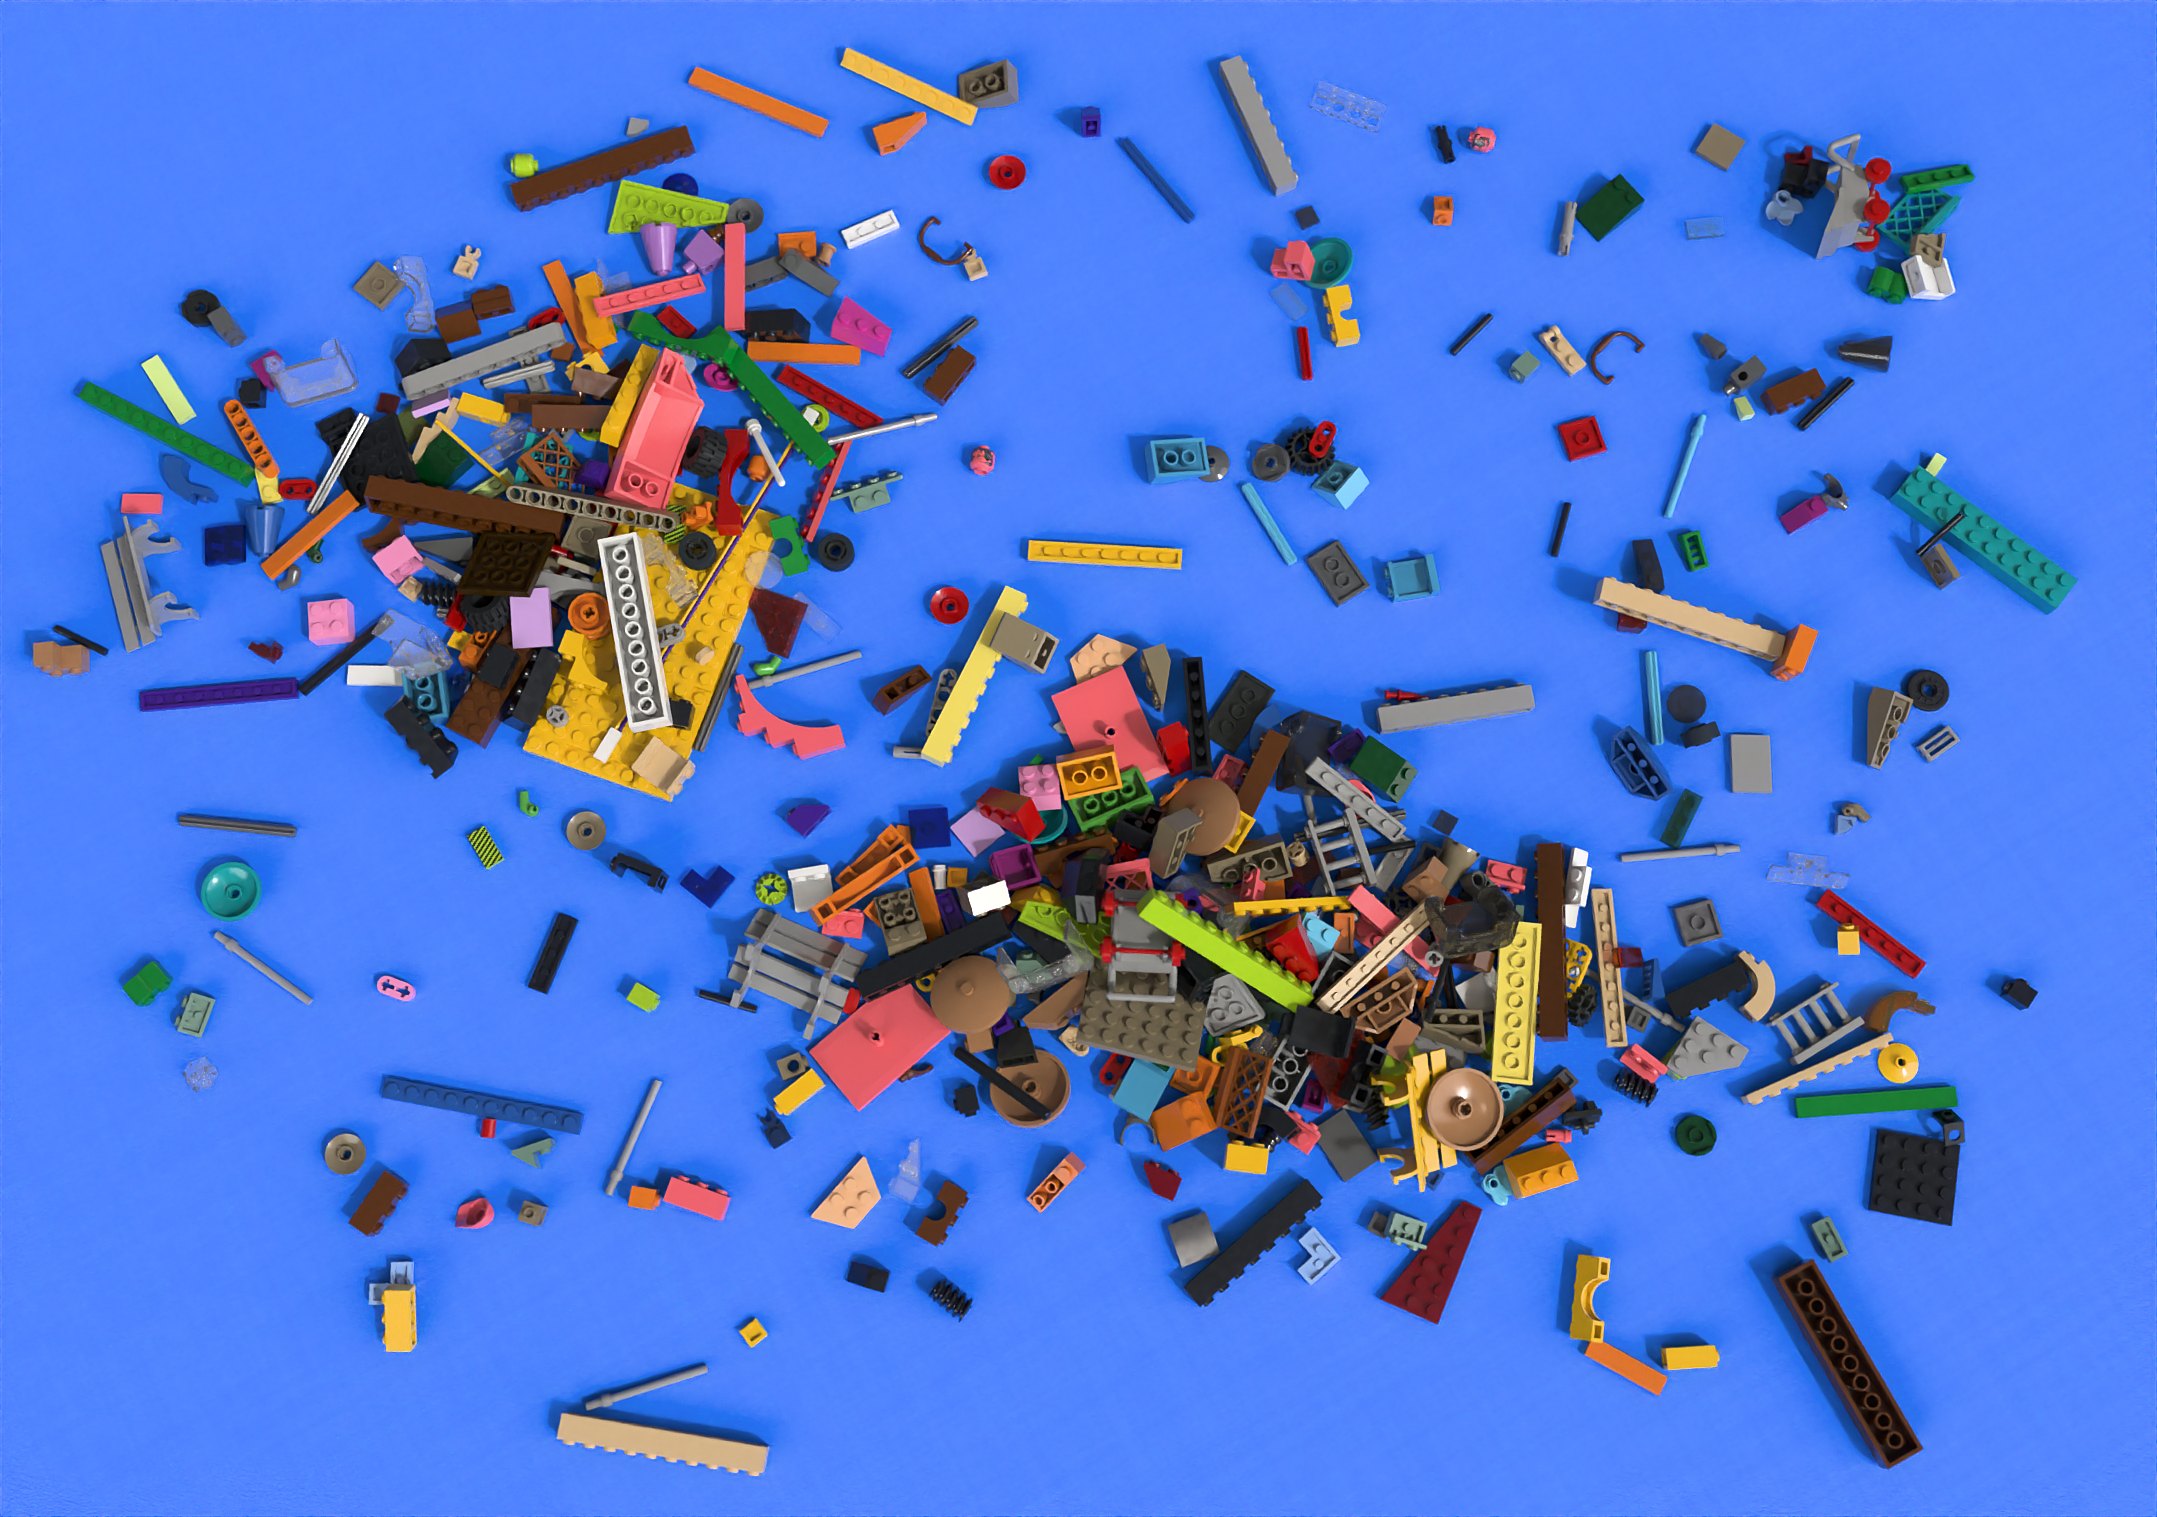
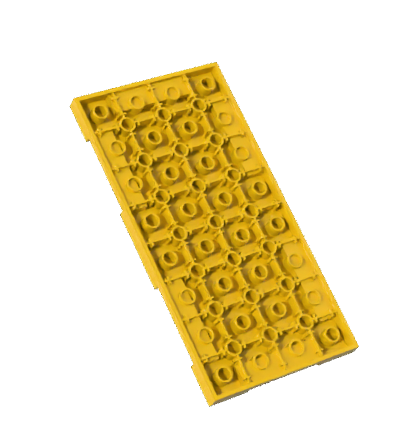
[523,481,781,803]

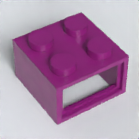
[988,843,1042,893]

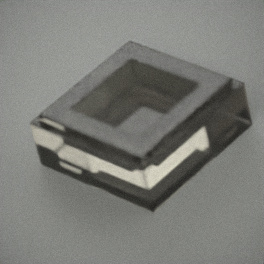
[1295,205,1320,230]
[1432,810,1459,837]

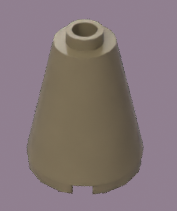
[1438,836,1481,891]

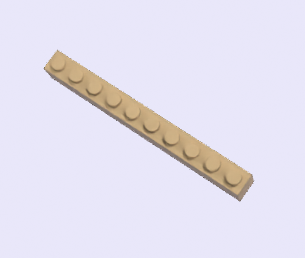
[1593,577,1786,662]
[557,1412,770,1476]

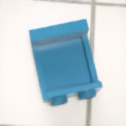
[1383,554,1440,603]

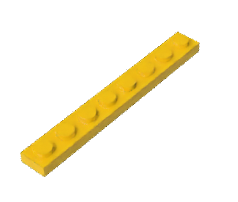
[841,47,979,125]
[1028,540,1182,570]
[1225,894,1375,917]

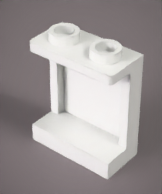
[1901,255,1955,300]

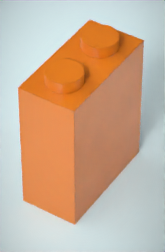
[1770,624,1819,681]

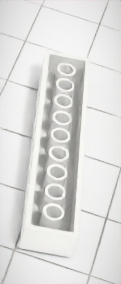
[598,532,673,733]

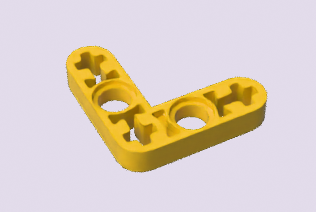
[1566,938,1592,1001]

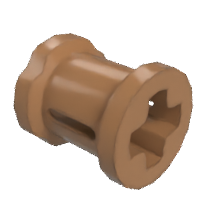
[815,242,837,268]

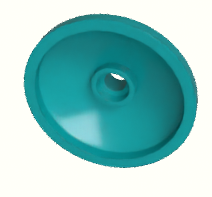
[1304,237,1354,290]
[1012,803,1068,844]
[201,862,262,922]

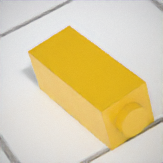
[457,392,511,429]
[773,1068,826,1116]
[1661,1344,1720,1370]

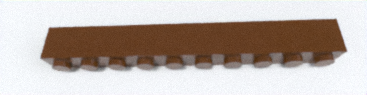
[510,125,696,212]
[1534,842,1568,1042]

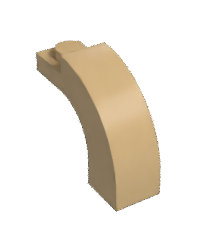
[1733,950,1775,1023]

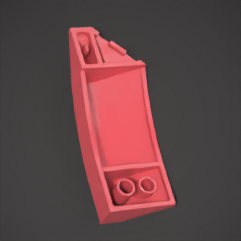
[604,347,705,510]

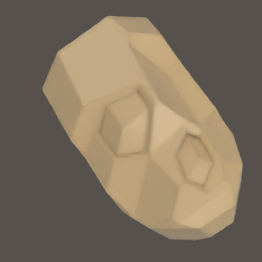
[1058,1024,1090,1057]

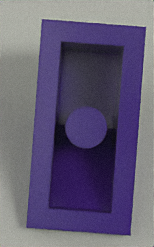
[1081,106,1101,137]
[573,459,611,491]
[786,805,832,839]

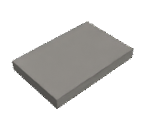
[1729,735,1772,794]

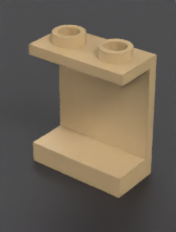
[631,736,696,798]

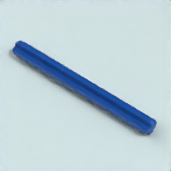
[1121,137,1195,223]

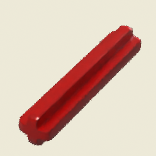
[1297,326,1313,381]

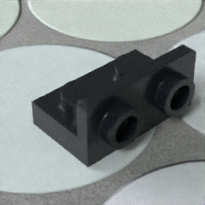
[316,407,357,445]

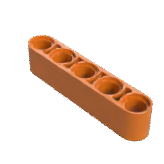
[224,400,280,478]

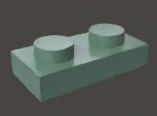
[1809,1216,1849,1263]

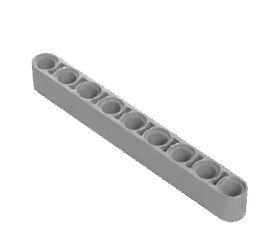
[401,322,567,400]

